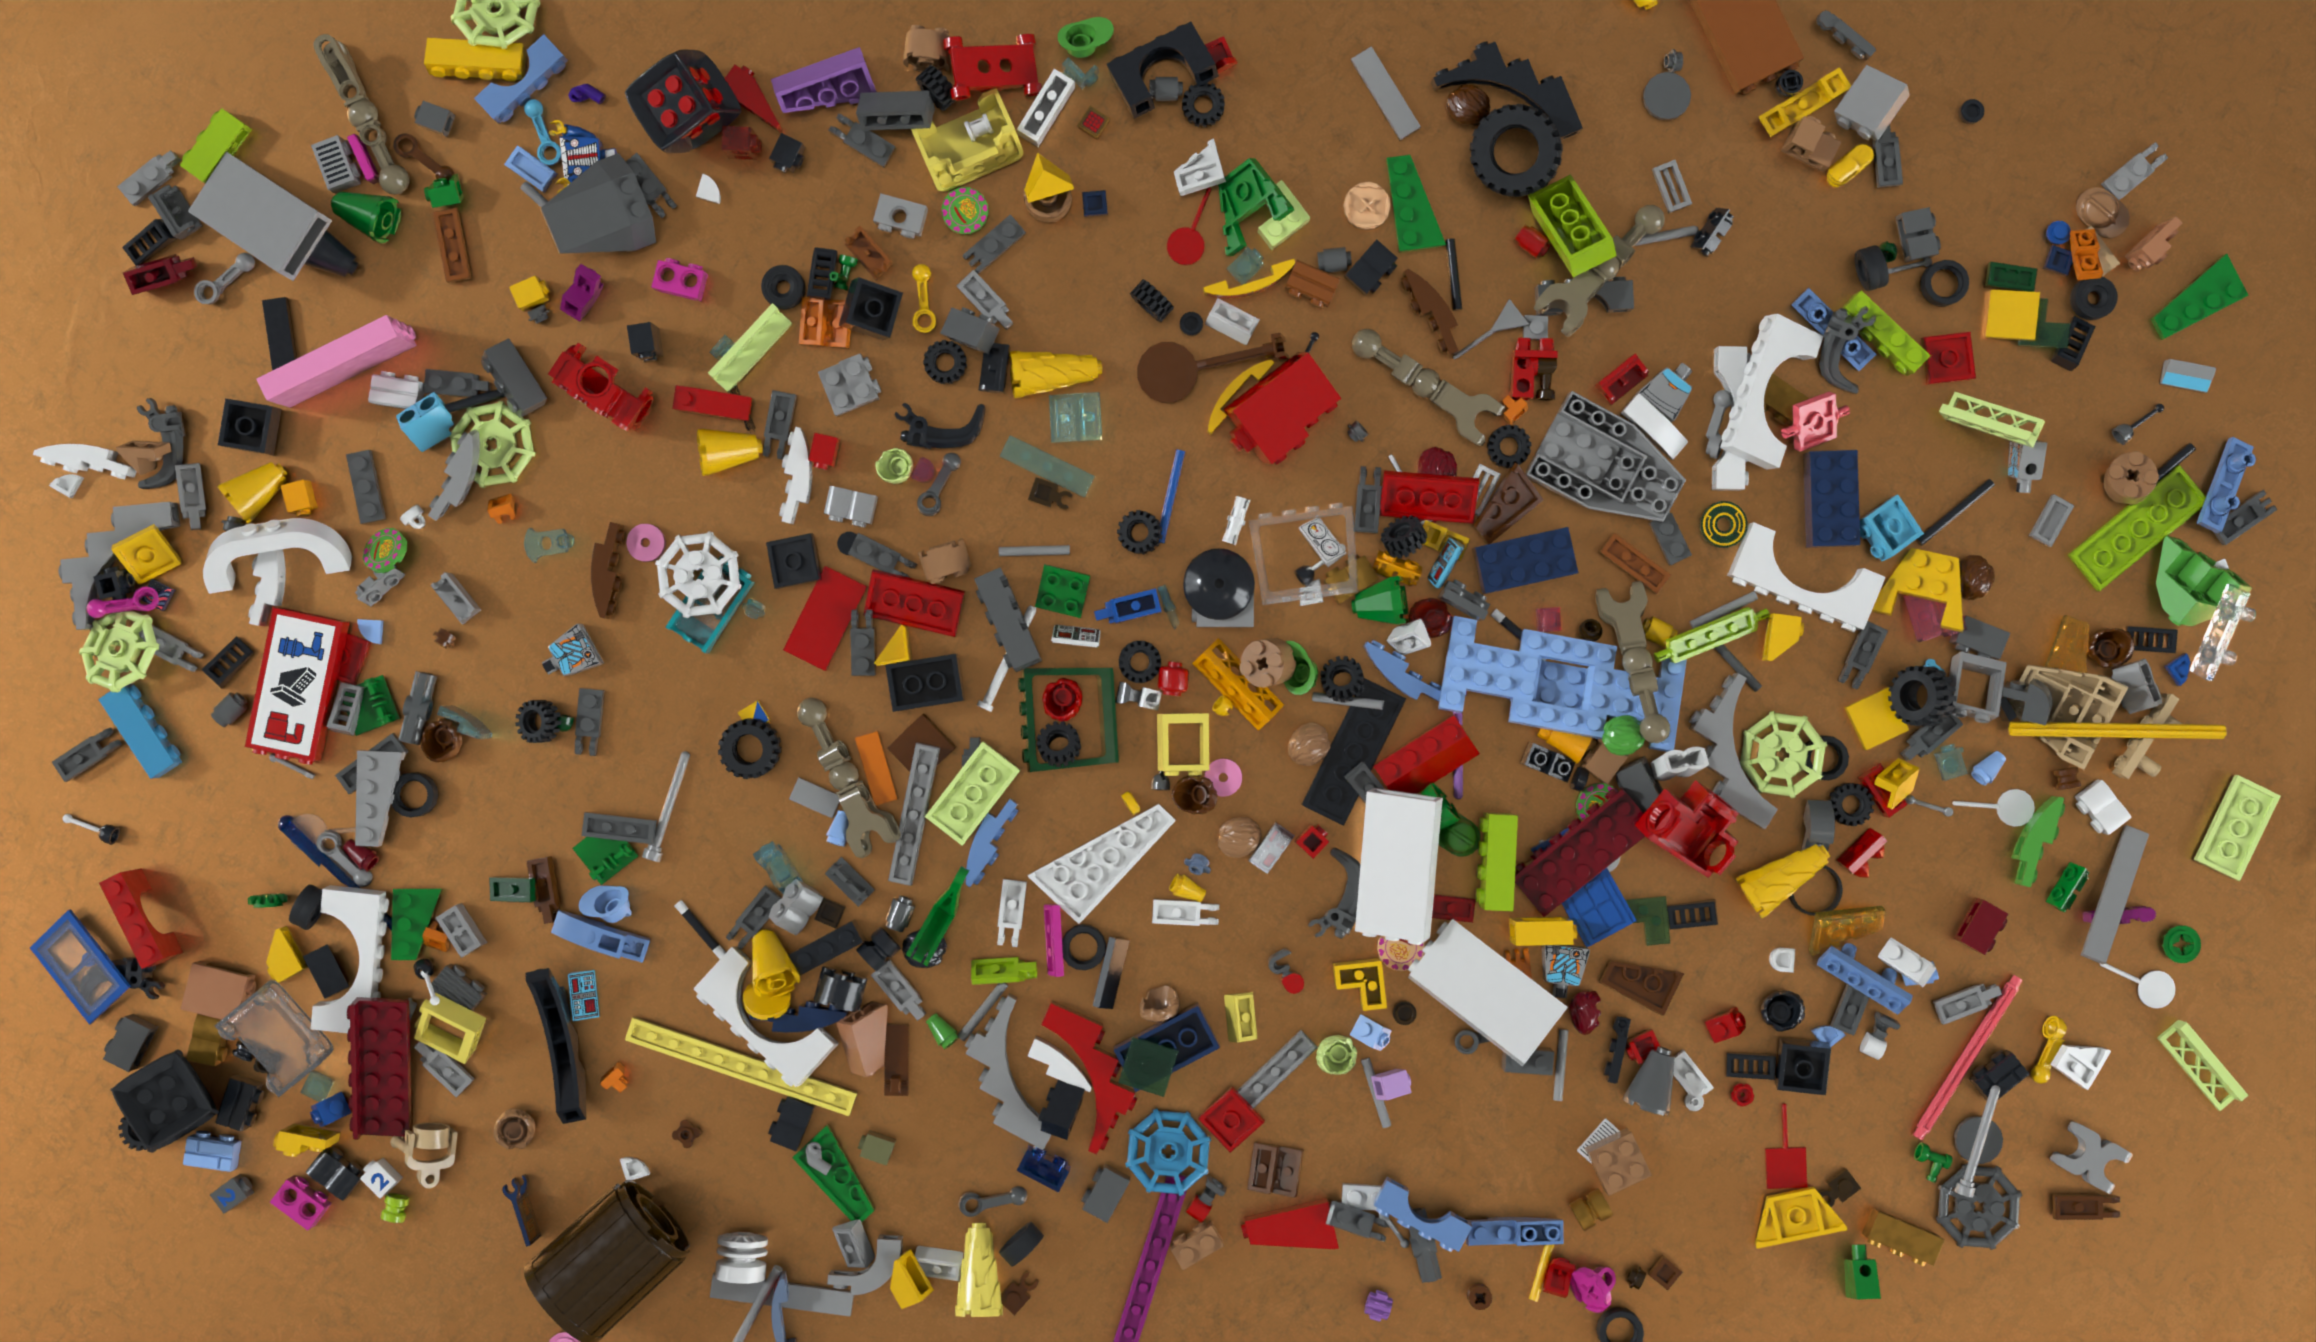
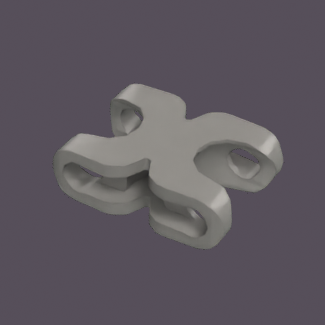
[2050,1121,2133,1194]

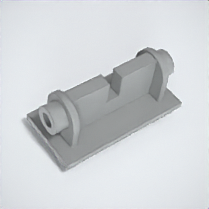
[355,565,405,607]

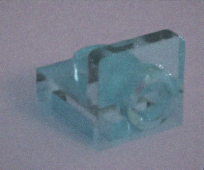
[1226,247,1264,285]

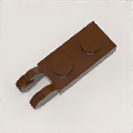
[2053,1194,2120,1220]

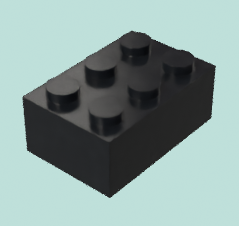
[885,654,965,712]

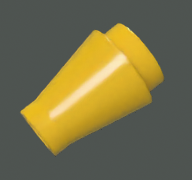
[1169,874,1206,902]

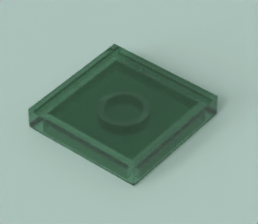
[1118,1036,1178,1097]

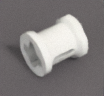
[964,114,994,142]

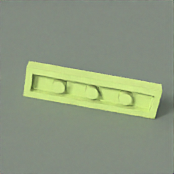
[708,303,792,393]
[1939,392,2045,448]
[2157,1020,2249,1111]

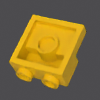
[273,1123,341,1157]

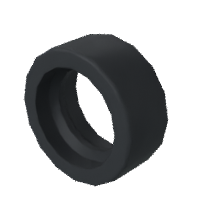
[1920,260,1969,307]
[1805,735,1849,781]
[391,772,438,818]
[1062,924,1106,970]
[999,1222,1044,1267]
[1596,1307,1644,1342]

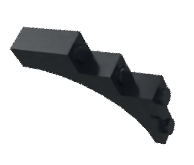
[1431,41,1583,140]
[525,968,586,1124]

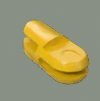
[1827,144,1874,187]

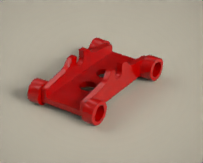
[943,34,1042,100]

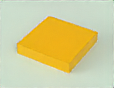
[1986,290,2040,341]
[111,524,182,585]
[1844,687,1909,750]

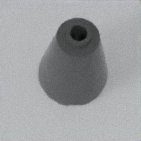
[1623,1046,1675,1116]

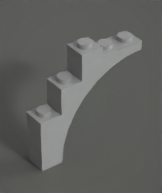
[58,502,180,630]
[1689,673,1778,829]
[965,993,1051,1150]

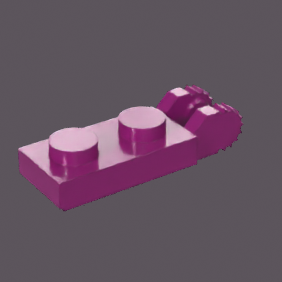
[2082,906,2157,924]

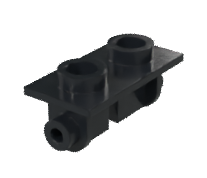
[1690,208,1734,257]

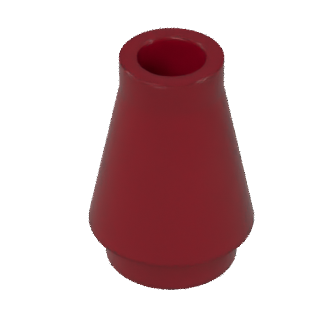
[342,839,379,872]

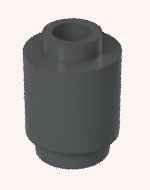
[1150,77,1183,101]
[1317,247,1352,273]
[211,692,248,727]
[885,895,915,932]

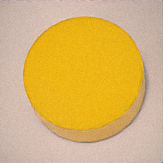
[1121,791,1140,815]

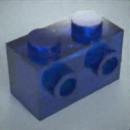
[1016,1145,1071,1193]

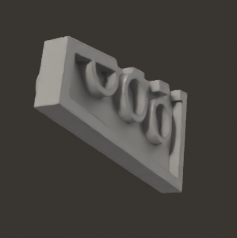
[355,750,406,847]

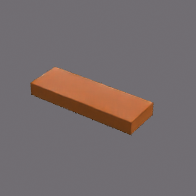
[855,731,898,805]

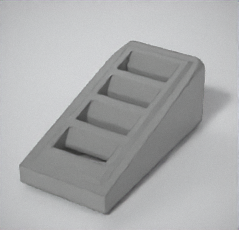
[327,682,365,736]

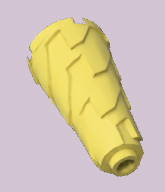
[955,1223,1003,1317]

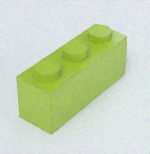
[180,108,252,184]

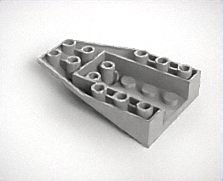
[1525,391,1686,522]

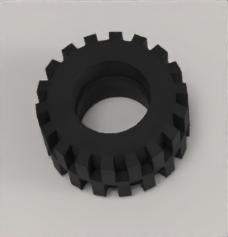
[1888,666,1957,726]
[718,718,781,779]

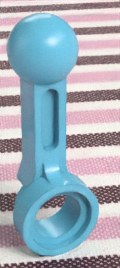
[524,99,562,165]

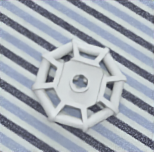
[655,531,742,618]

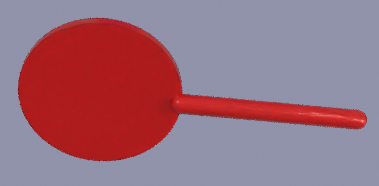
[1167,187,1212,265]

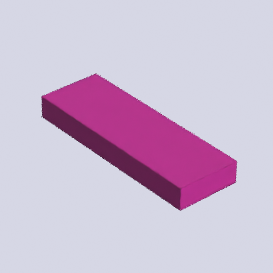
[1044,904,1064,977]

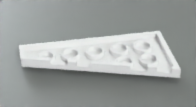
[1027,804,1176,924]

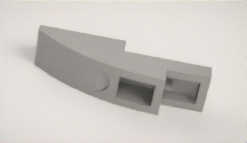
[428,429,480,521]

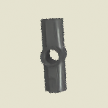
[399,671,437,745]
[1409,1207,1442,1283]

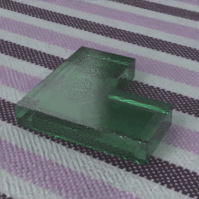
[2018,298,2071,348]
[1625,896,1670,946]

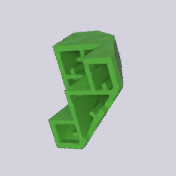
[2156,536,2252,627]

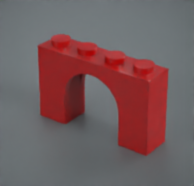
[99,868,184,969]

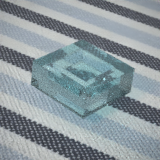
[709,335,735,360]
[300,1070,334,1102]

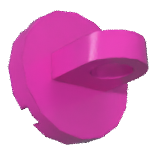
[1570,1267,1616,1313]

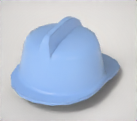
[579,886,632,923]

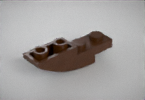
[1401,269,1459,357]
[591,522,625,619]

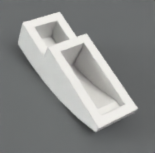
[1621,393,1688,460]
[1028,1036,1092,1092]

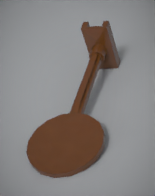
[1137,333,1289,403]

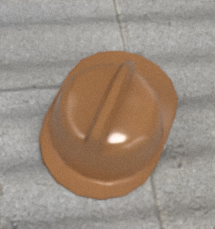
[2076,187,2130,238]

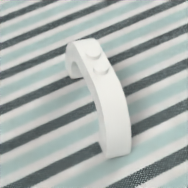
[203,518,352,594]

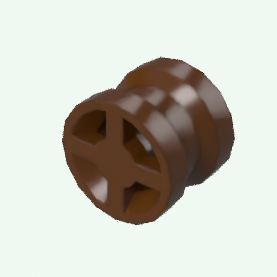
[2054,767,2081,790]
[1467,1282,1492,1310]

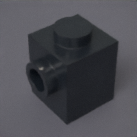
[769,133,806,173]

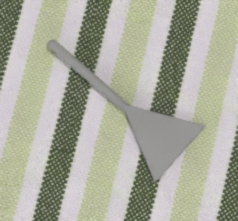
[1453,299,1529,359]

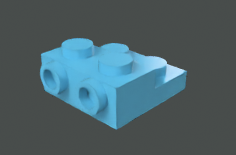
[1860,494,1924,561]

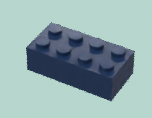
[1803,450,1860,548]
[1472,527,1578,595]
[1113,1002,1220,1092]

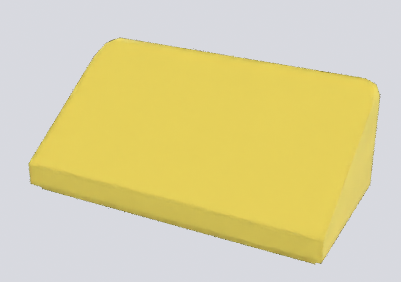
[1224,992,1257,1043]

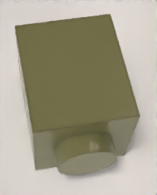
[858,1130,897,1166]

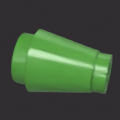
[926,1013,959,1050]

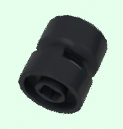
[856,926,901,971]

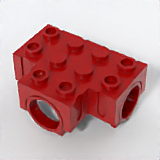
[548,343,654,432]
[1635,780,1739,878]

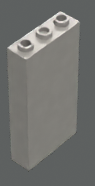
[188,152,332,281]

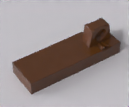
[884,1023,910,1096]

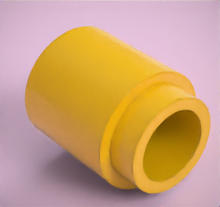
[1642,616,1678,647]

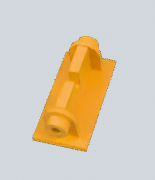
[1373,551,1423,586]

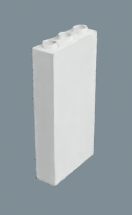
[1355,788,1443,945]
[1408,919,1568,1066]

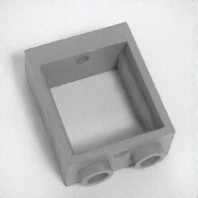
[1949,651,2007,723]

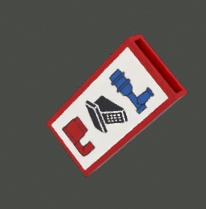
[245,607,350,765]

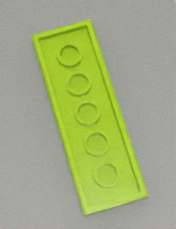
[2068,465,2206,591]

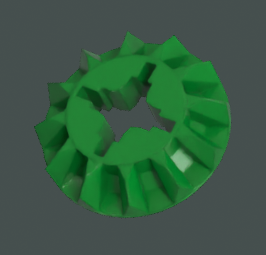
[248,893,288,908]
[2161,925,2201,963]

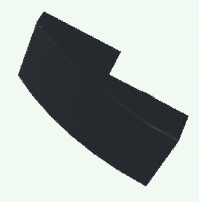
[1520,742,1575,783]

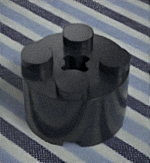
[814,966,867,1012]

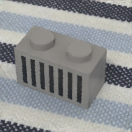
[311,135,361,194]

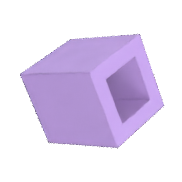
[1371,1069,1412,1101]

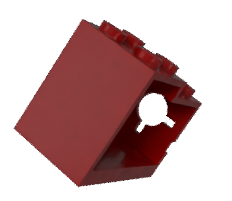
[1223,352,1341,465]

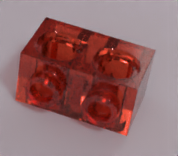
[721,126,762,160]

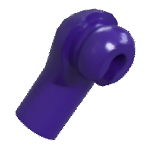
[568,84,606,104]

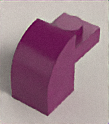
[560,264,603,322]

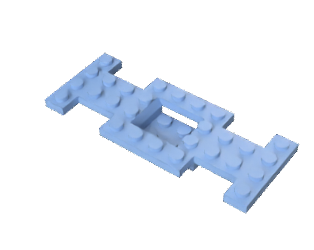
[1438,616,1687,752]

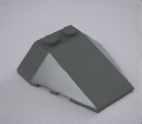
[540,153,656,254]

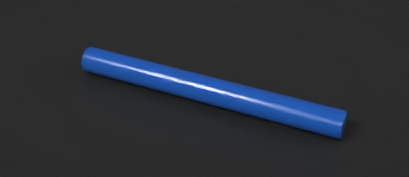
[1158,449,1185,544]

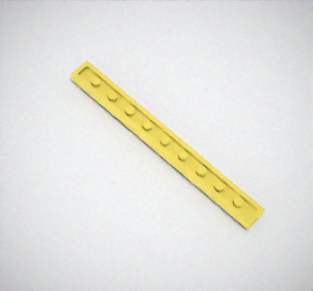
[625,1017,857,1116]

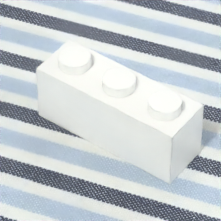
[1017,69,1075,147]

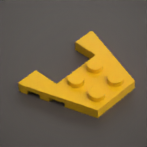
[1872,548,1964,633]

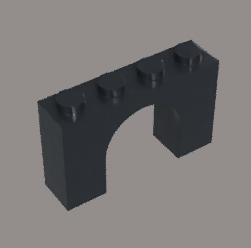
[1107,21,1219,119]

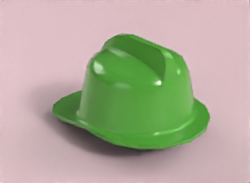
[1058,17,1114,58]
[1284,641,1318,695]
[1438,814,1481,857]

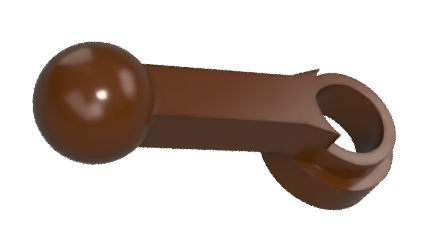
[393,133,455,181]

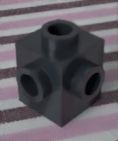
[93,566,135,600]

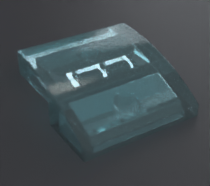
[1049,392,1102,443]
[437,705,492,739]

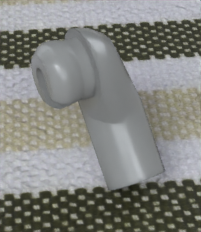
[806,1142,832,1176]

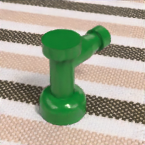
[830,254,858,291]
[1914,1142,1953,1183]

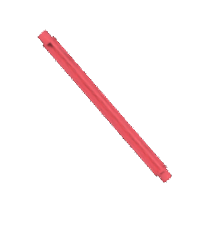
[1913,975,2023,1140]

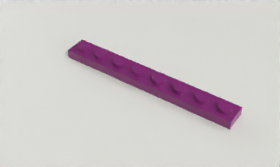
[1113,1173,1188,1342]

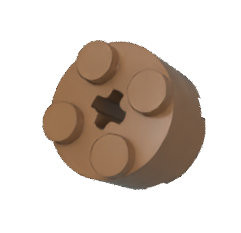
[903,25,951,72]
[1023,182,1072,222]
[2104,451,2159,505]
[918,538,972,584]
[1239,638,1296,688]

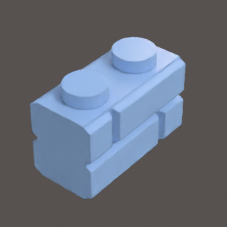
[183,1131,241,1172]

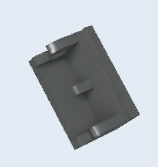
[147,185,203,240]

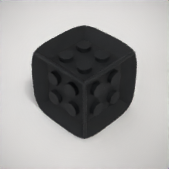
[110,1049,219,1153]

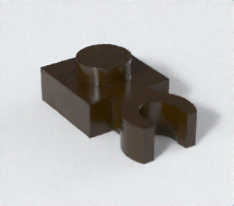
[1028,477,1073,510]
[1818,1168,1861,1207]

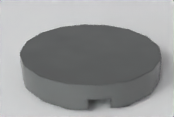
[1643,72,1691,120]
[1954,1116,2003,1164]

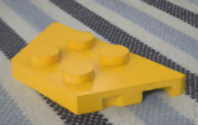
[1755,1186,1847,1249]

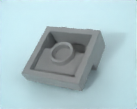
[818,353,881,417]

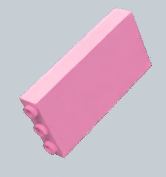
[256,315,417,408]

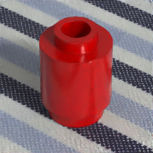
[1514,224,1551,258]

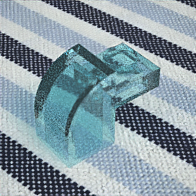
[753,841,803,894]

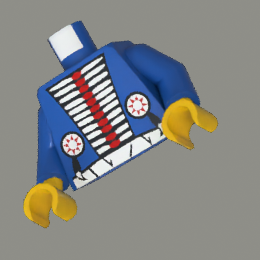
[549,120,617,193]

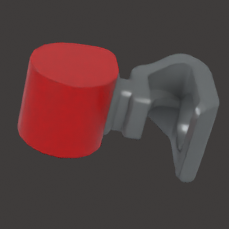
[1268,948,1304,994]
[1185,1175,1227,1223]

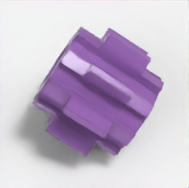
[1364,1290,1393,1322]

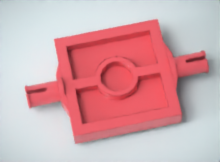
[1781,391,1850,452]

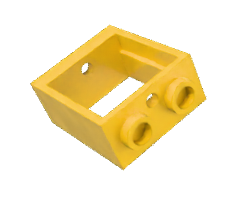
[1509,917,1577,946]

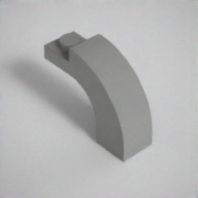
[827,1235,903,1295]

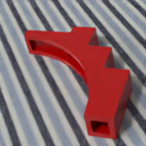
[1041,1001,1138,1155]

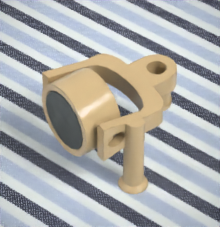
[391,1123,458,1189]

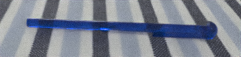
[277,815,392,931]

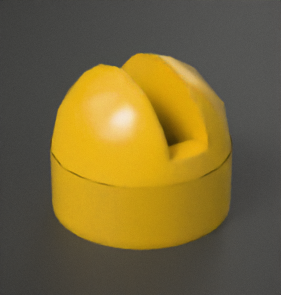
[1212,695,1233,716]

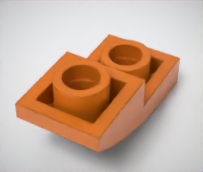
[2070,229,2103,280]

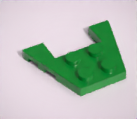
[1218,158,1294,256]

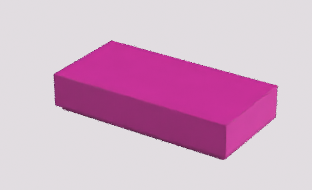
[347,134,379,184]

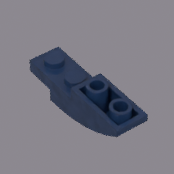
[750,1001,849,1033]

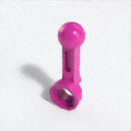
[87,587,159,618]

